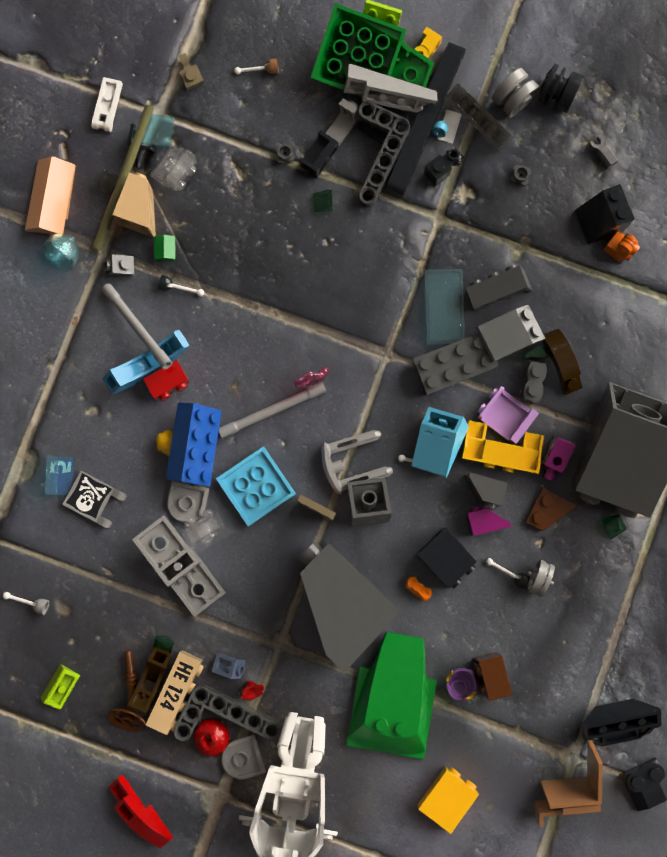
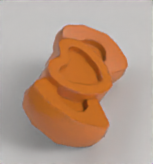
[405,576,432,601]

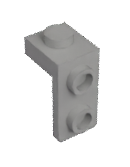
[326,98,360,146]

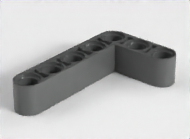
[359,101,410,207]
[174,684,281,741]

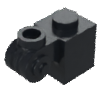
[424,147,464,187]

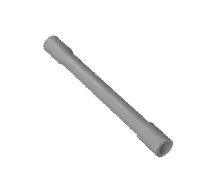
[102,284,172,369]
[219,382,327,439]

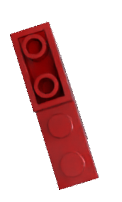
[108,775,173,848]

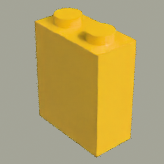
[417,767,479,834]

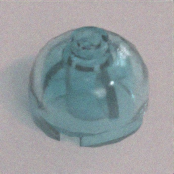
[40,233,80,271]

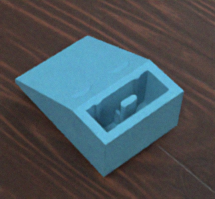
[411,407,469,478]

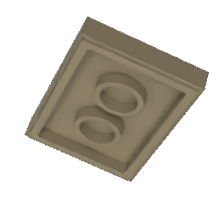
[297,494,336,521]

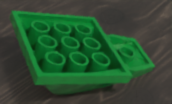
[310,3,434,98]
[346,631,437,759]

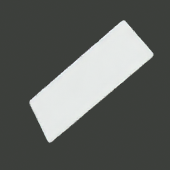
[437,110,462,144]

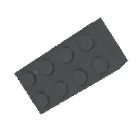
[411,334,499,395]

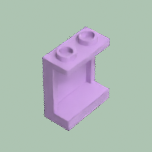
[477,386,539,445]

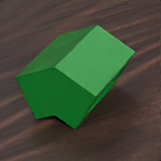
[154,235,175,262]

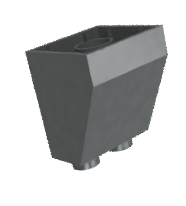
[574,382,667,518]
[298,542,401,673]

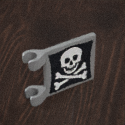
[62,471,127,528]

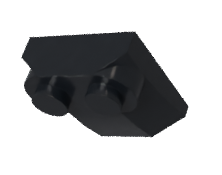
[620,757,667,811]

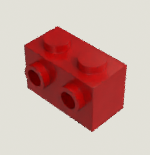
[143,360,190,401]

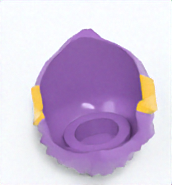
[445,668,478,702]

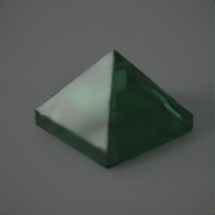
[153,636,174,653]

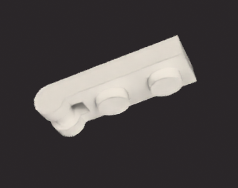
[91,77,123,133]

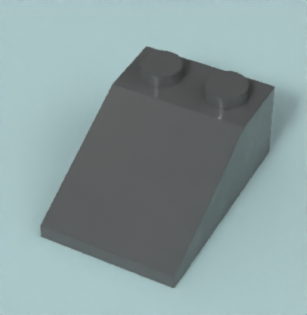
[476,305,545,362]

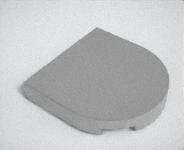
[167,481,210,523]
[222,733,266,780]

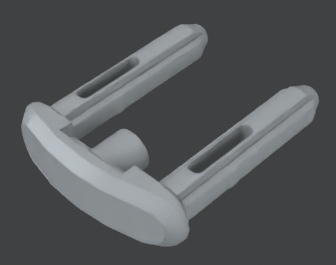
[321,430,393,495]

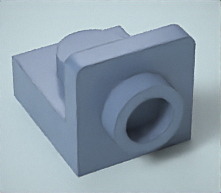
[212,653,246,679]

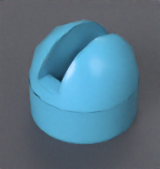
[432,121,448,138]

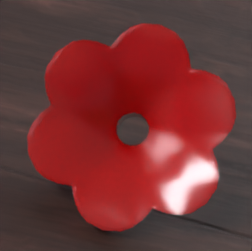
[241,681,264,700]

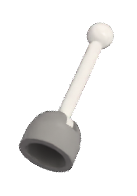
[2,592,49,615]

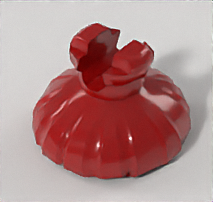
[193,719,230,757]

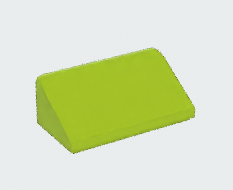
[41,664,80,710]

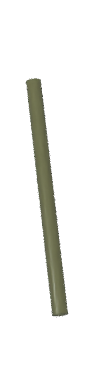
[92,105,154,251]

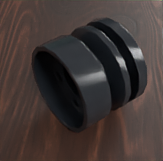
[538,63,584,114]

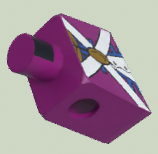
[542,435,576,481]

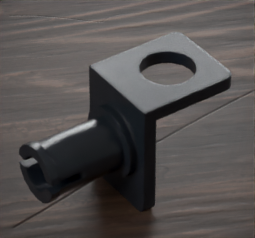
[127,123,155,169]

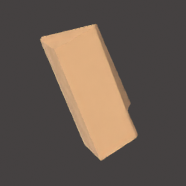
[25,156,76,236]

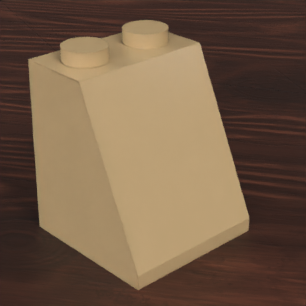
[112,173,156,238]

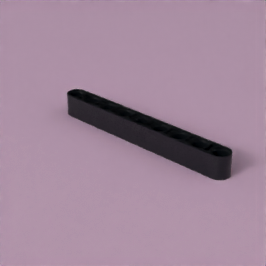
[386,42,466,197]

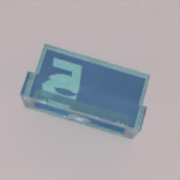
[45,456,75,496]

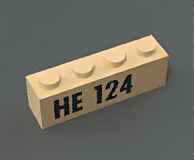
[146,650,204,735]

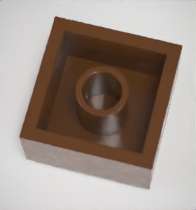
[472,652,512,701]

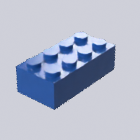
[166,403,222,486]

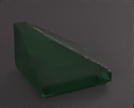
[598,514,627,540]

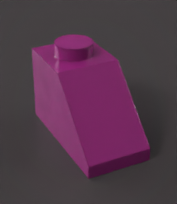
[466,506,511,536]

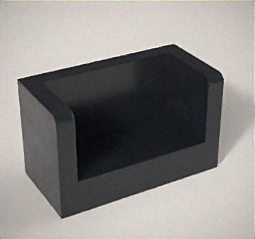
[299,130,338,178]

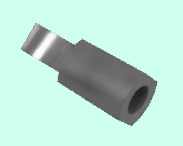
[589,135,618,169]

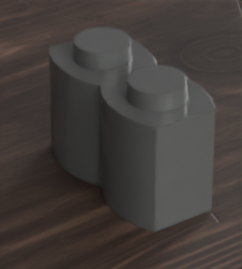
[520,361,547,404]

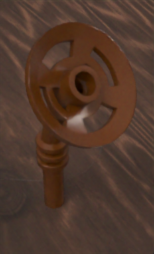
[107,650,146,732]

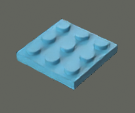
[216,446,296,527]

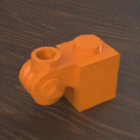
[603,231,640,264]

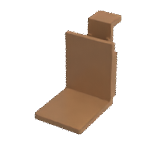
[535,740,603,828]

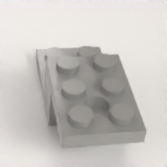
[132,515,226,617]

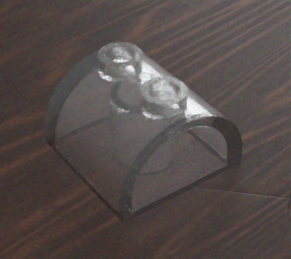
[150,146,197,192]
[181,509,231,554]

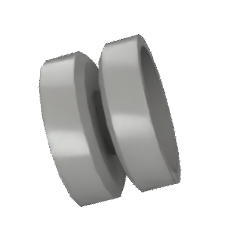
[492,68,540,118]

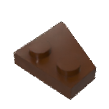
[525,488,576,531]

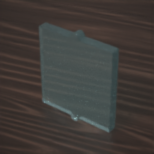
[141,114,174,147]

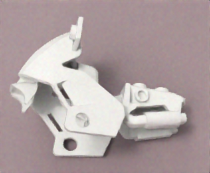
[239,712,337,857]

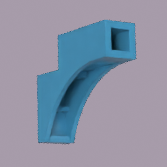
[102,330,189,395]

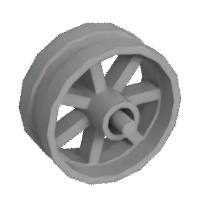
[527,560,555,597]

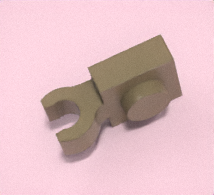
[179,53,204,90]

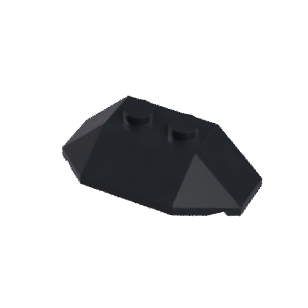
[582,699,662,746]

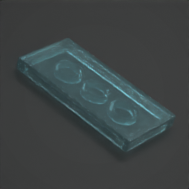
[424,269,465,345]

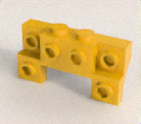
[461,420,544,474]

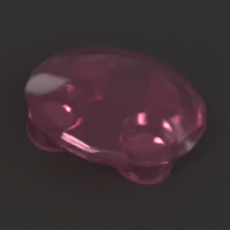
[293,367,330,388]

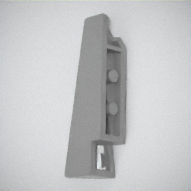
[344,64,437,113]

